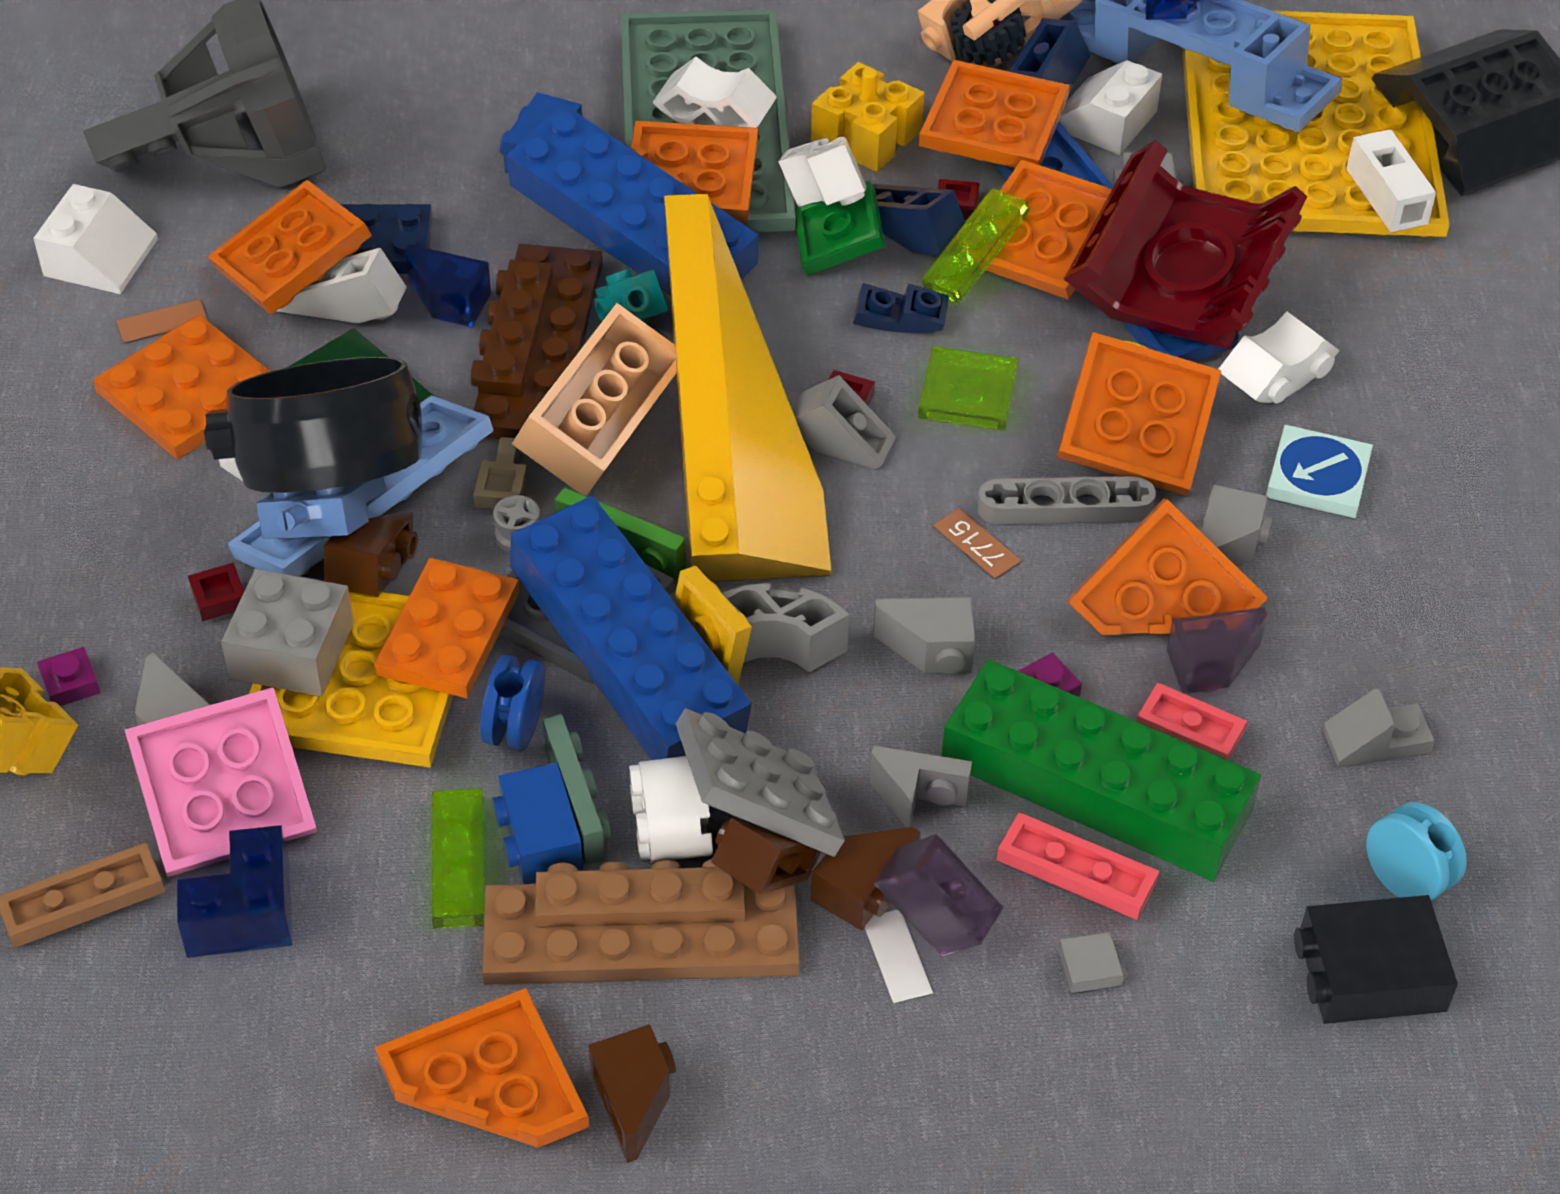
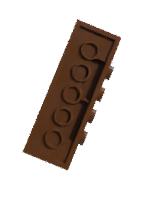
[471,243,603,440]

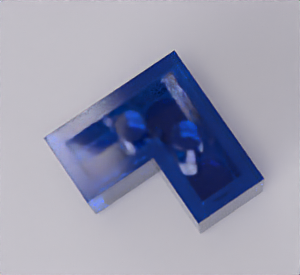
[177,825,292,958]

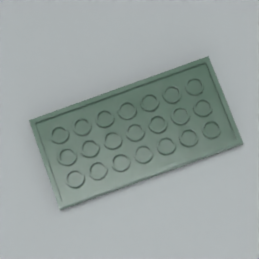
[621,9,796,232]

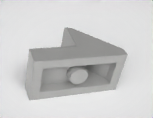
[1322,688,1435,767]
[869,745,972,828]

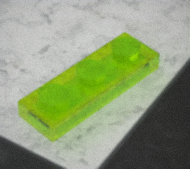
[921,188,1030,304]
[432,788,485,929]

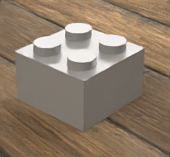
[221,569,354,697]

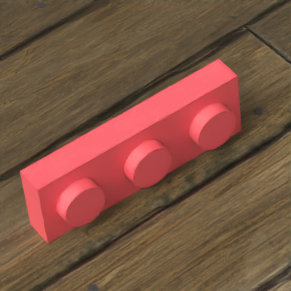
[996,812,1159,920]

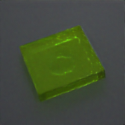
[918,346,1019,431]

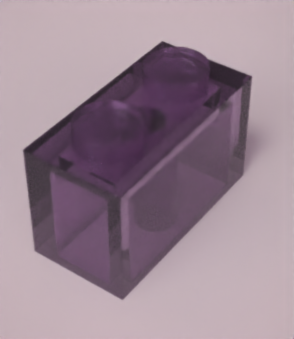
[874,834,1004,956]

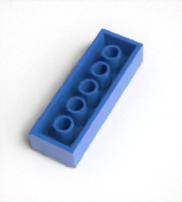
[507,103,758,296]
[510,495,752,760]

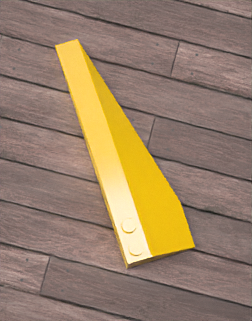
[664,194,831,581]

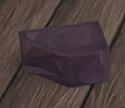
[1167,607,1268,694]

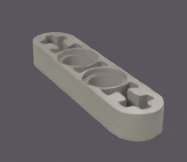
[977,476,1156,524]

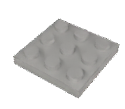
[675,708,845,857]

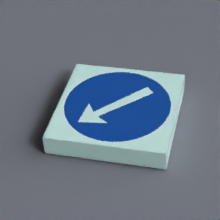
[1266,425,1373,518]

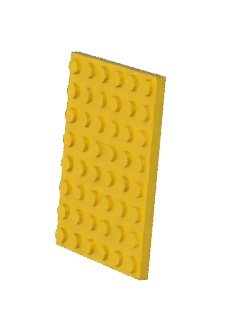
[1182,10,1450,237]

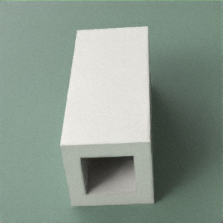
[1346,129,1436,233]

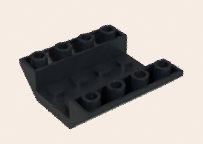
[1372,29,1560,196]

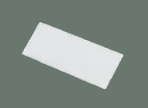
[865,909,933,1004]

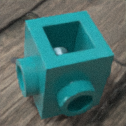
[595,268,668,326]

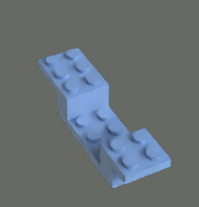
[1059,0,1342,132]

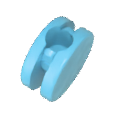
[1366,802,1467,901]

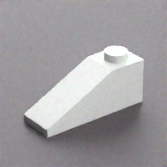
[277,248,407,323]

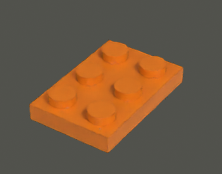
[374,558,520,699]

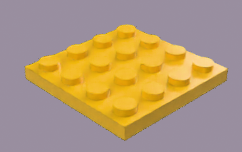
[249,592,454,768]

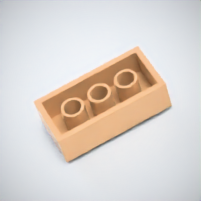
[512,303,677,496]

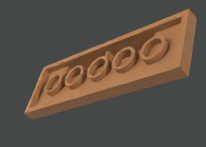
[482,859,799,985]

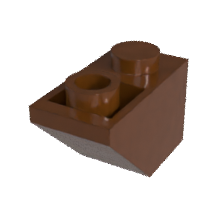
[324,511,418,597]
[811,827,922,931]

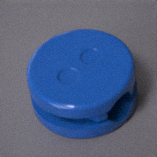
[480,655,545,751]

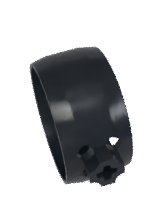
[204,357,422,493]

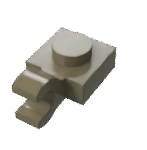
[473,437,528,509]

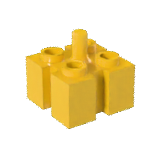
[811,62,925,172]
[0,667,78,776]

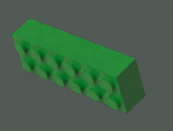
[941,659,1261,882]

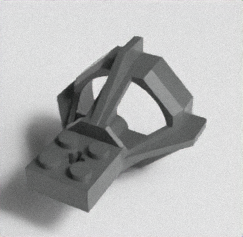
[83,0,326,188]

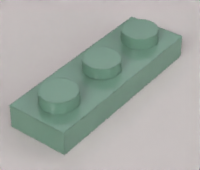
[543,714,611,865]

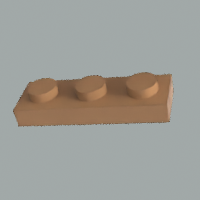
[0,842,165,949]

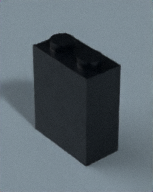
[1294,895,1458,1024]

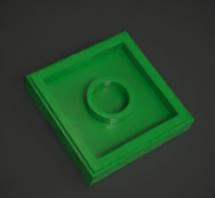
[795,180,885,276]

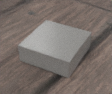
[1058,932,1124,993]

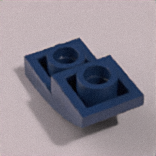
[853,283,949,333]

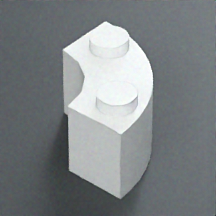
[652,57,777,128]
[778,137,866,207]
[1219,311,1340,404]

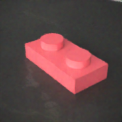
[1136,682,1247,760]

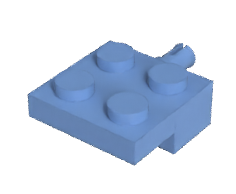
[256,477,386,539]

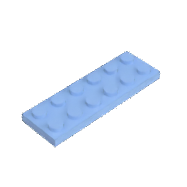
[228,395,494,577]

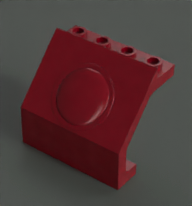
[1064,140,1308,349]

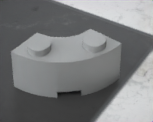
[722,583,849,673]

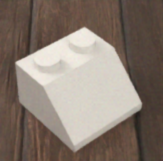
[1059,60,1163,155]
[34,184,158,294]

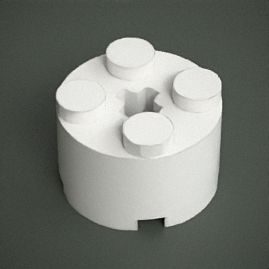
[629,756,713,864]

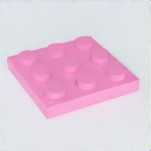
[125,687,317,877]

